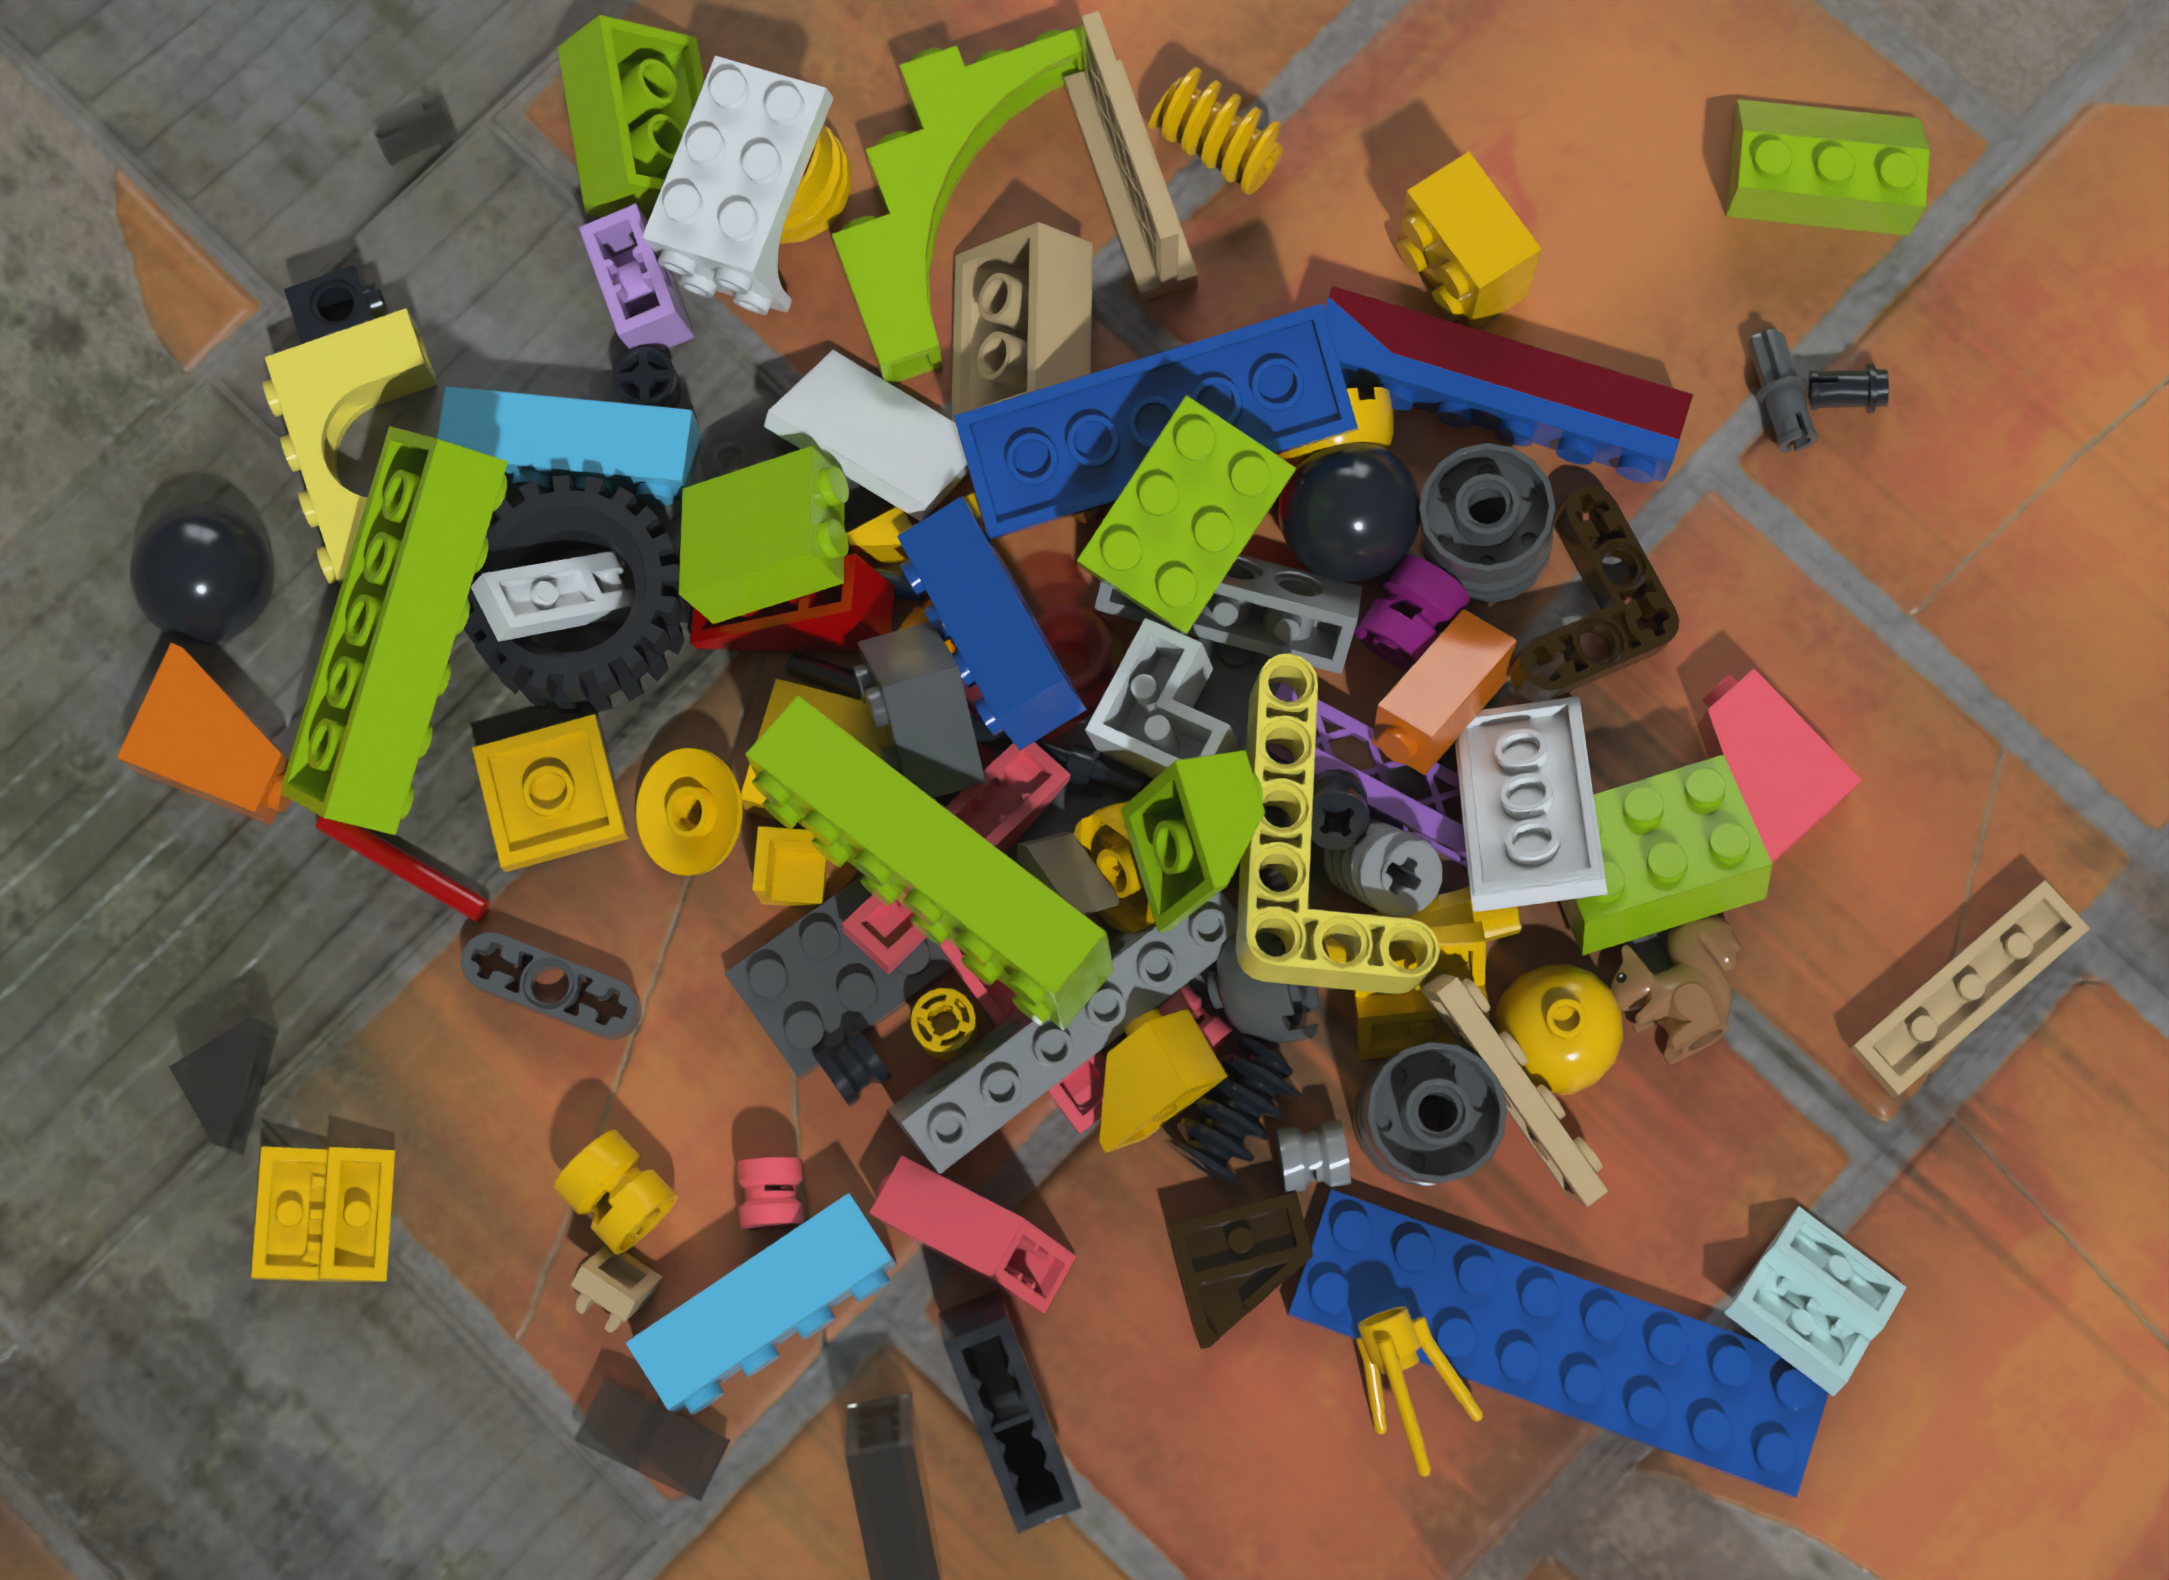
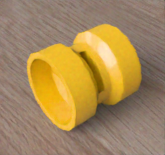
[911,988,979,1062]

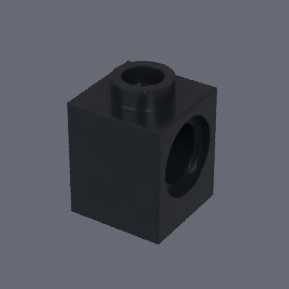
[284,265,389,344]

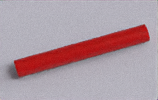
[316,816,490,923]

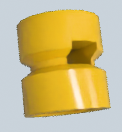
[553,1129,679,1255]

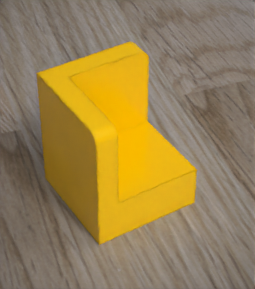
[752,826,829,908]

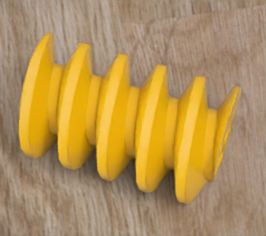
[1148,66,1284,195]

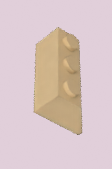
[951,222,1093,422]

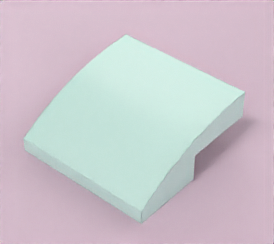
[1724,1206,1907,1396]

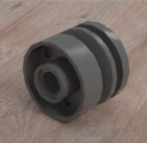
[1419,443,1555,604]
[1353,1042,1507,1186]

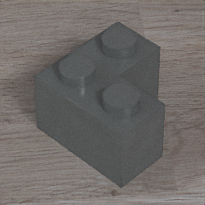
[852,622,986,798]

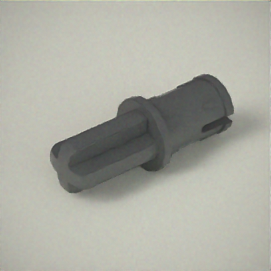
[1748,328,1819,453]

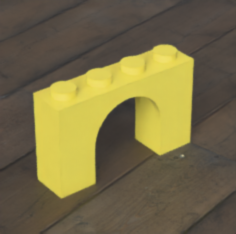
[262,308,438,585]

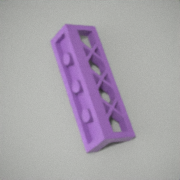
[1245,683,1468,868]

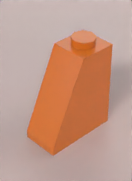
[116,643,292,826]

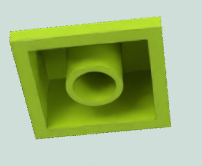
[1121,750,1265,933]

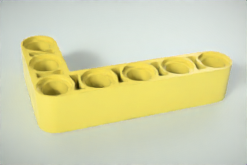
[1236,653,1439,994]

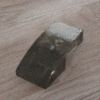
[574,1379,730,1501]

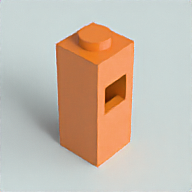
[1372,609,1517,776]

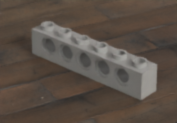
[888,891,1238,1174]

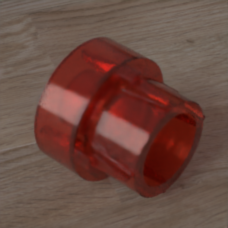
[1036,605,1125,721]

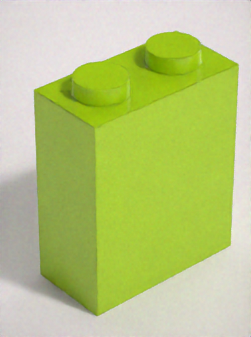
[679,446,849,624]

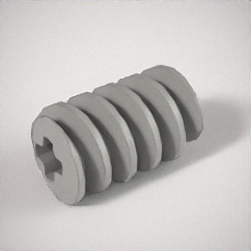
[1322,816,1442,917]

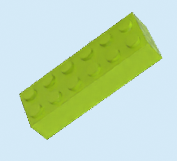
[280,426,508,835]
[746,695,1114,1031]

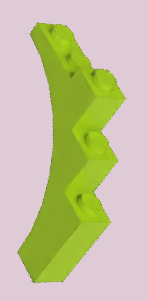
[832,27,1084,385]

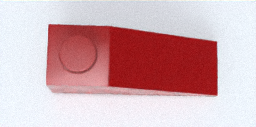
[690,554,895,653]

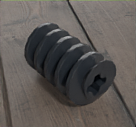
[1165,1035,1300,1184]

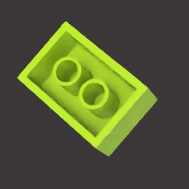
[1077,395,1296,635]
[1560,754,1773,956]

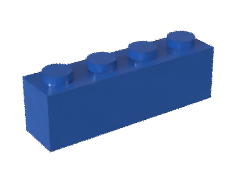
[897,496,1087,750]

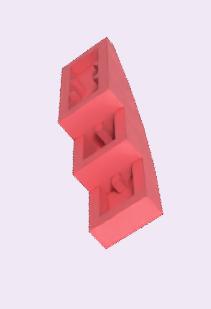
[842,742,1071,975]

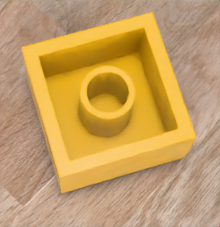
[1397,151,1542,329]

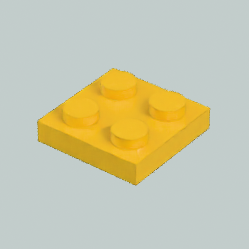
[472,714,629,872]

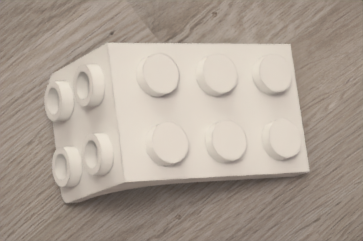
[642,56,834,315]

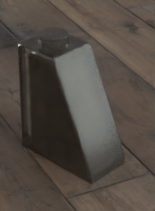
[845,1393,942,1580]

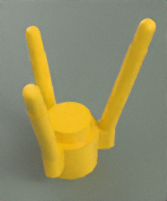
[1356,1307,1483,1477]

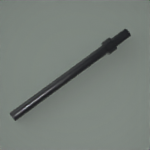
[786,650,1148,798]

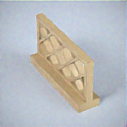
[1064,11,1198,302]

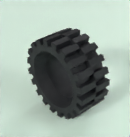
[464,475,691,714]

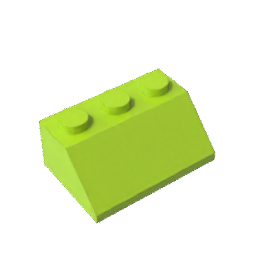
[557,15,705,220]
[1726,99,1930,236]

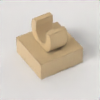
[571,1245,663,1333]

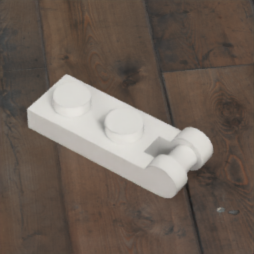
[471,552,635,642]

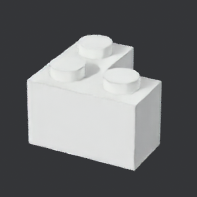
[1085,618,1241,779]

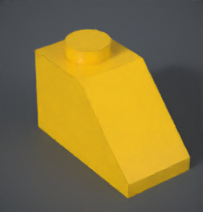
[1099,1009,1228,1153]

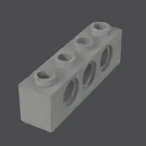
[1094,554,1362,674]

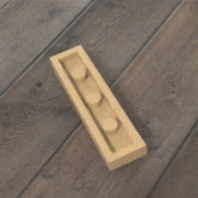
[1849,880,2090,1098]
[1420,973,1608,1207]

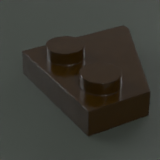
[1168,1192,1313,1349]

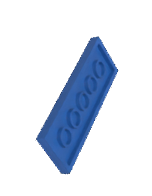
[954,303,1359,540]

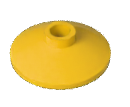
[636,748,743,876]

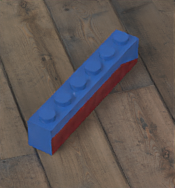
[1324,286,1693,483]

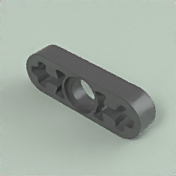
[461,932,642,1040]

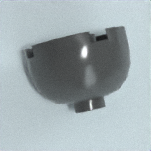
[1207,930,1319,1044]

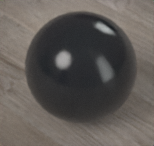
[1279,442,1421,582]
[130,504,275,644]

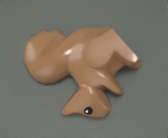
[1610,915,1741,1065]

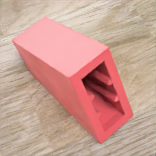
[1697,668,1862,864]
[869,1155,1076,1314]

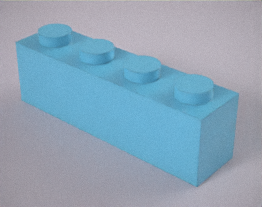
[437,386,701,506]
[626,1193,897,1415]

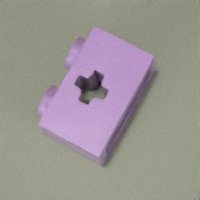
[579,204,695,351]

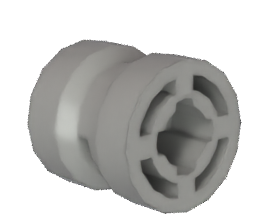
[1275,1120,1351,1194]

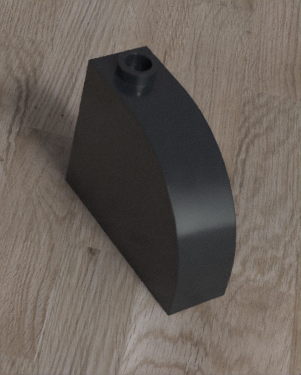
[938,1289,1082,1534]

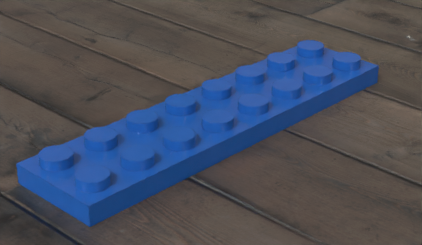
[1287,1189,1829,1498]

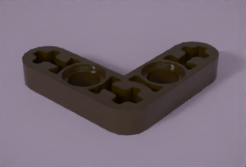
[1509,484,1679,702]

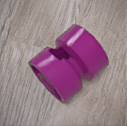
[1354,555,1470,672]

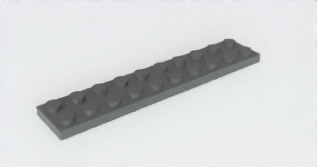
[724,637,1288,1080]

